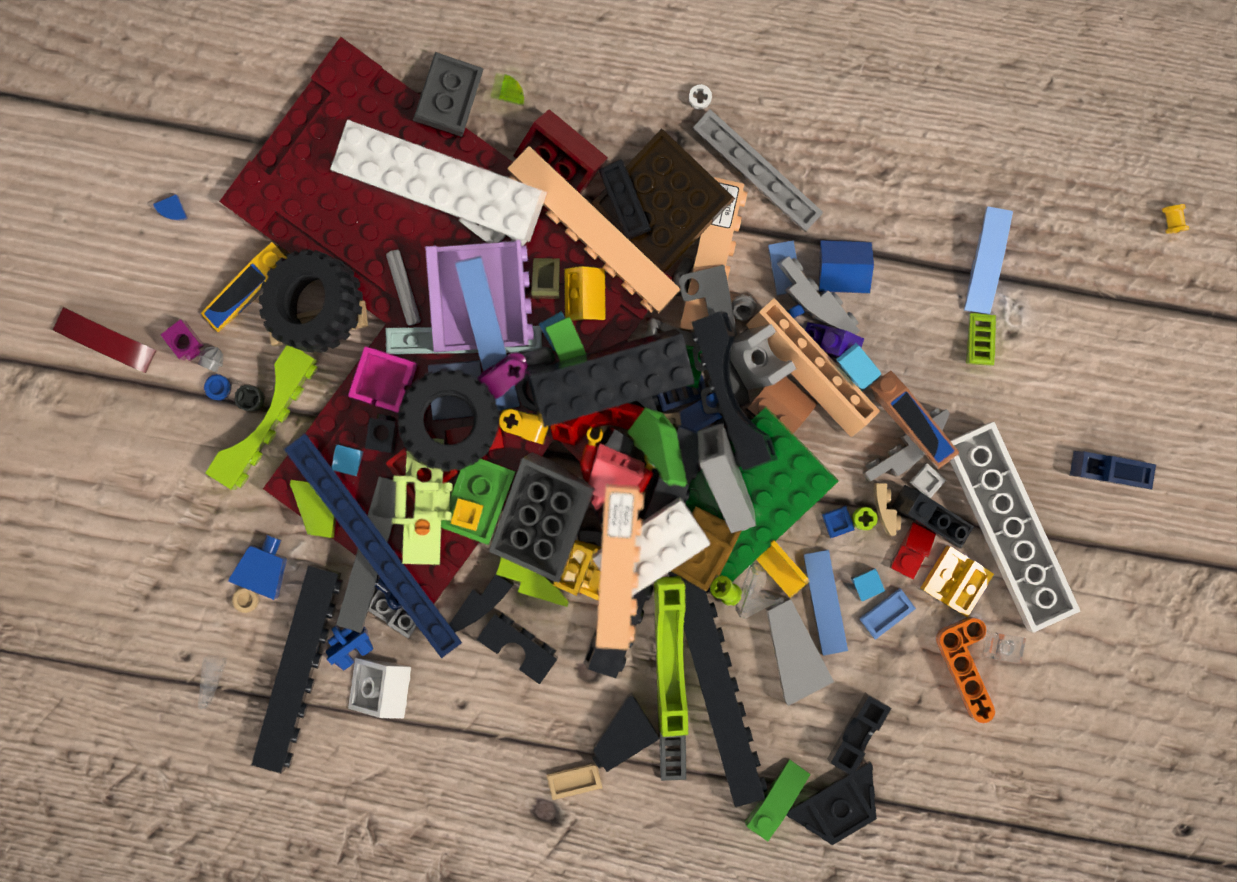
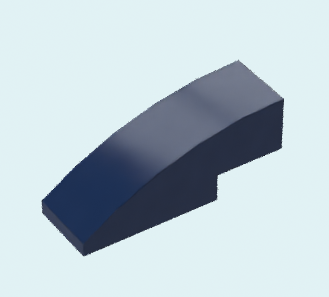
[1070,451,1156,490]

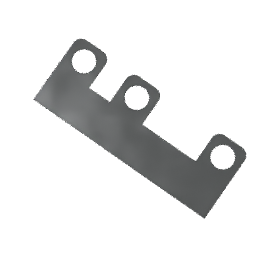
[679,265,750,414]

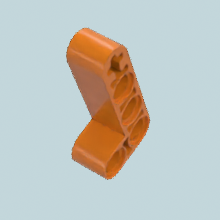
[936,617,995,723]

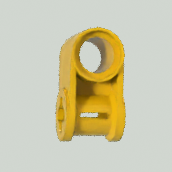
[499,409,549,444]

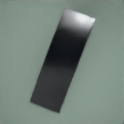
[449,574,514,632]

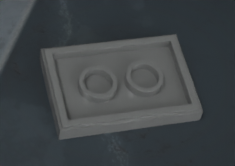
[413,52,484,137]

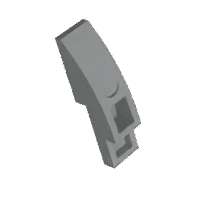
[777,256,860,334]
[863,408,950,481]

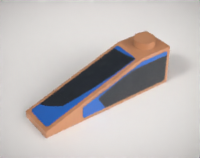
[871,370,959,469]

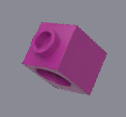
[160,319,204,361]

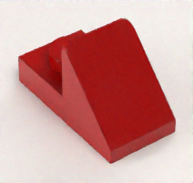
[889,522,936,580]

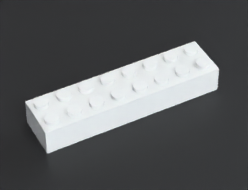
[330,120,547,242]
[950,422,1080,633]

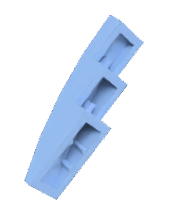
[964,206,1013,315]

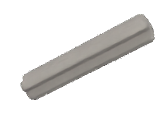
[386,250,421,325]

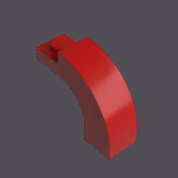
[551,403,643,446]

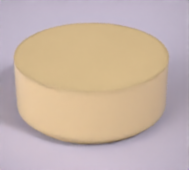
[232,587,259,613]

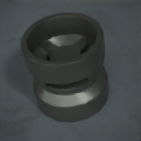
[234,385,265,412]

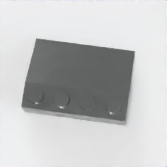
[489,452,595,583]

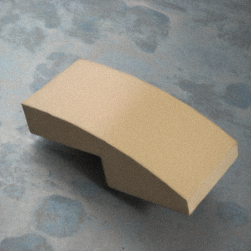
[874,483,901,536]

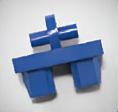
[325,625,373,671]

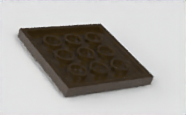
[591,128,735,273]

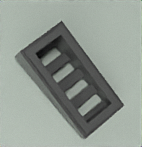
[659,730,686,781]

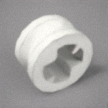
[689,85,712,110]

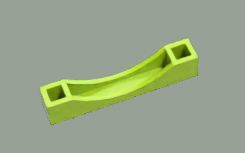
[205,345,318,490]
[654,576,688,737]

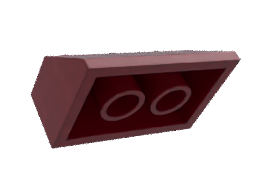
[513,109,608,194]

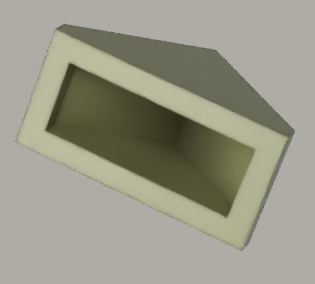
[532,258,560,299]

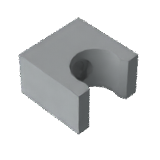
[730,324,796,390]

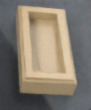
[546,762,603,800]

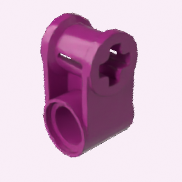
[477,352,527,400]

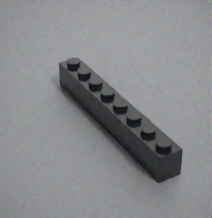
[251,565,343,774]

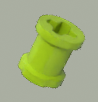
[851,507,878,530]
[710,576,742,606]

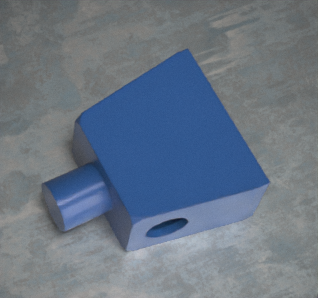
[228,535,287,600]

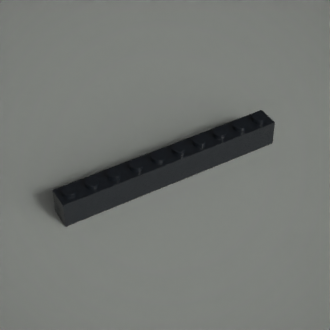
[583,423,699,678]
[668,571,768,808]

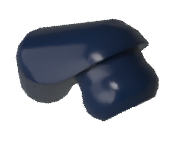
[375,576,402,610]

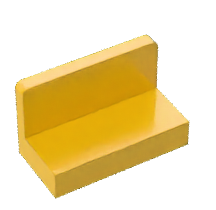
[565,267,605,321]
[756,540,809,598]

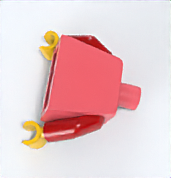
[580,427,655,507]

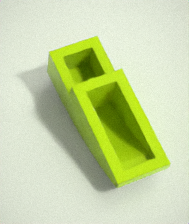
[496,557,569,607]

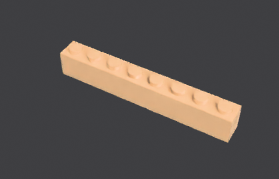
[507,146,680,314]

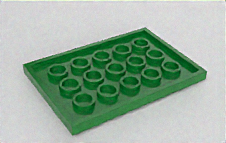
[685,406,839,582]

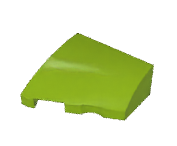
[290,480,336,538]

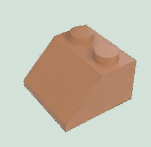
[745,376,817,434]

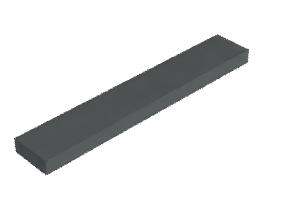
[336,476,396,633]

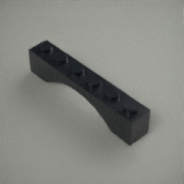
[691,311,778,471]

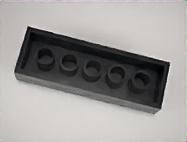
[526,329,694,427]

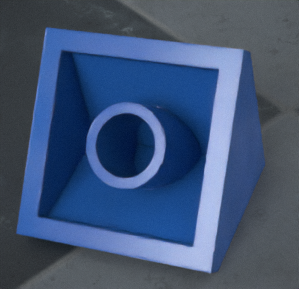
[819,241,874,294]

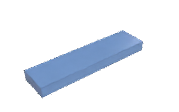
[803,550,848,656]

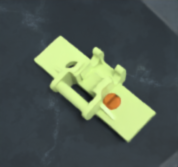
[392,439,452,565]

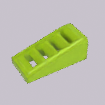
[966,313,996,366]

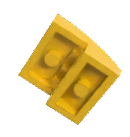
[553,540,602,601]
[920,545,994,618]

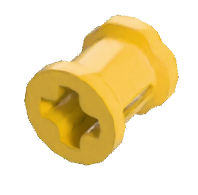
[1162,204,1189,234]

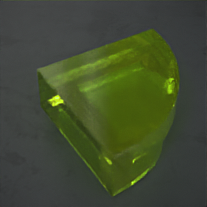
[499,74,525,106]

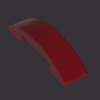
[53,307,157,373]

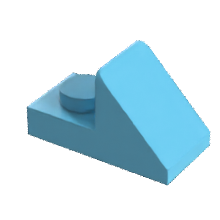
[836,343,881,392]

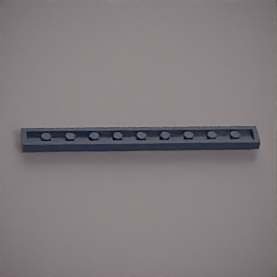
[284,433,462,659]

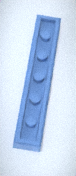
[455,256,520,411]

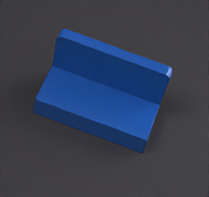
[679,393,722,431]

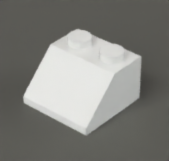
[348,658,411,718]

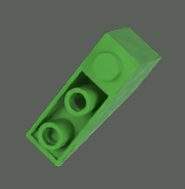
[628,408,687,487]

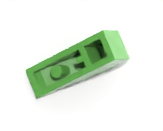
[745,759,811,842]

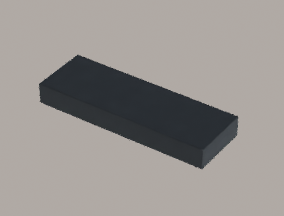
[598,159,651,240]

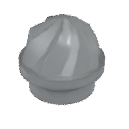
[732,294,757,320]
[198,346,223,372]

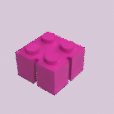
[348,347,418,412]

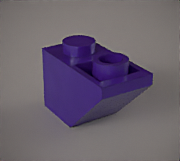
[805,322,864,358]

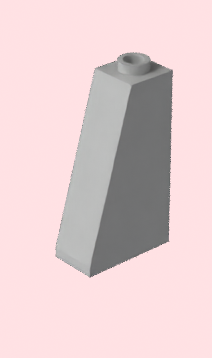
[698,424,756,533]
[766,596,834,706]

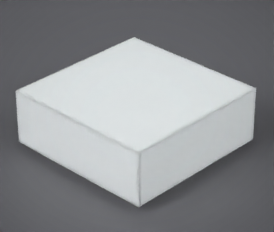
[909,463,946,498]

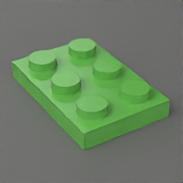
[441,459,516,545]

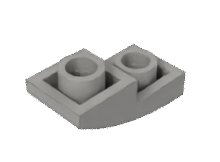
[368,589,417,639]

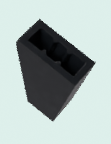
[592,693,659,772]

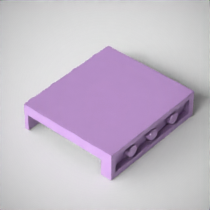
[426,240,534,352]

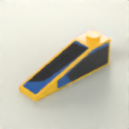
[201,242,288,333]

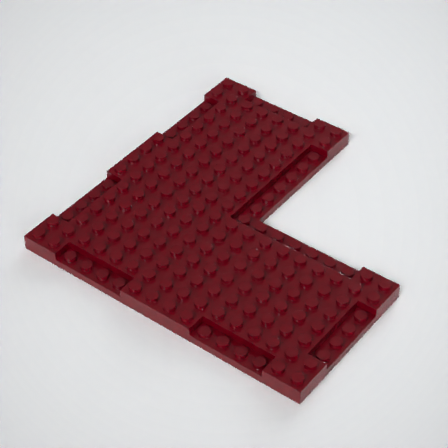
[219,37,672,604]

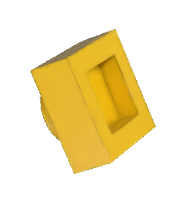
[451,498,484,531]

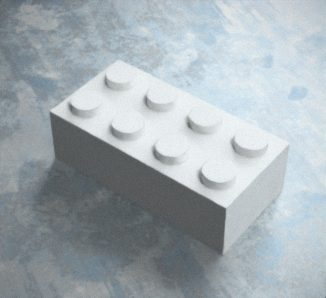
[593,497,710,596]

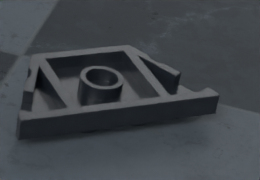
[787,761,877,845]

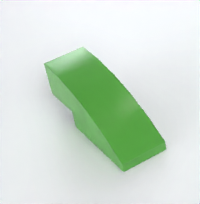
[545,317,586,361]

